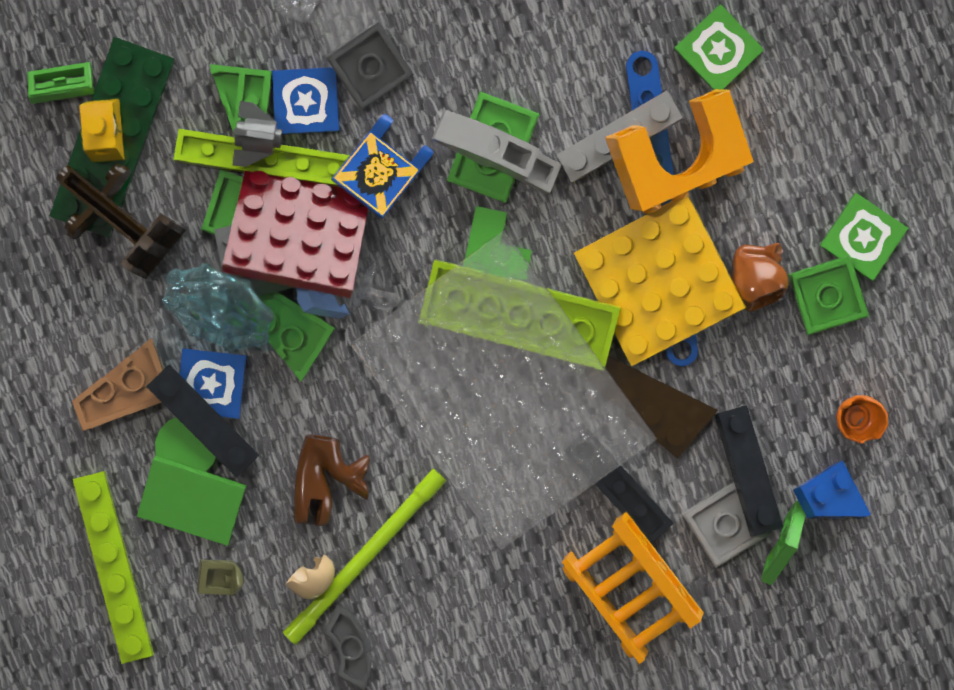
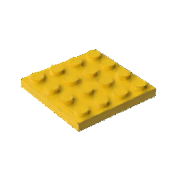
[574,194,746,366]

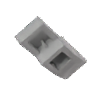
[432,110,562,194]

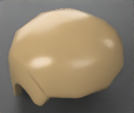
[286,554,335,600]

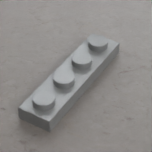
[557,91,684,183]

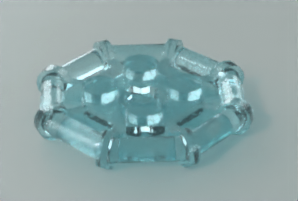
[162,263,274,352]

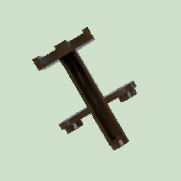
[56,164,186,279]

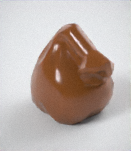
[731,242,789,312]

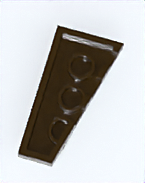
[580,356,718,458]

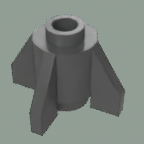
[233,101,283,167]

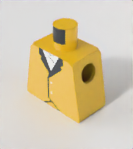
[80,99,125,163]

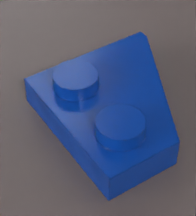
[793,460,871,519]

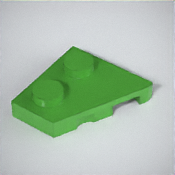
[210,64,272,132]

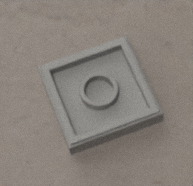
[682,481,770,568]

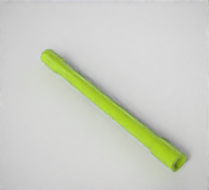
[283,468,447,645]

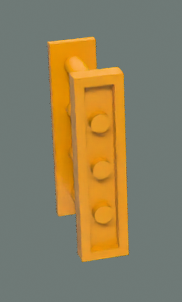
[561,511,704,664]

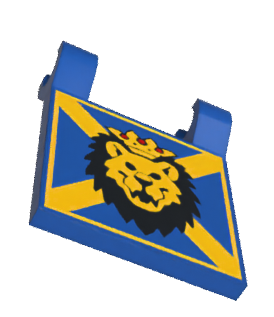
[331,114,433,219]

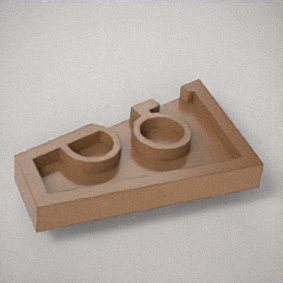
[72,338,164,431]

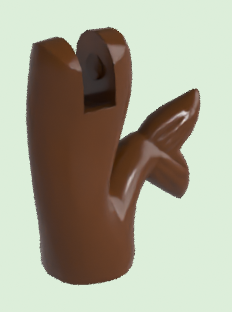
[294,434,370,526]

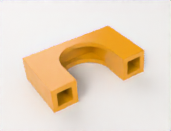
[605,89,754,214]

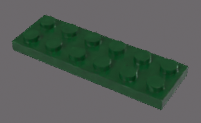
[49,37,175,238]

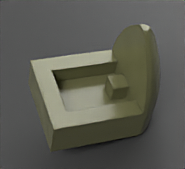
[196,559,244,596]

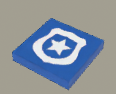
[272,67,340,135]
[180,348,247,419]

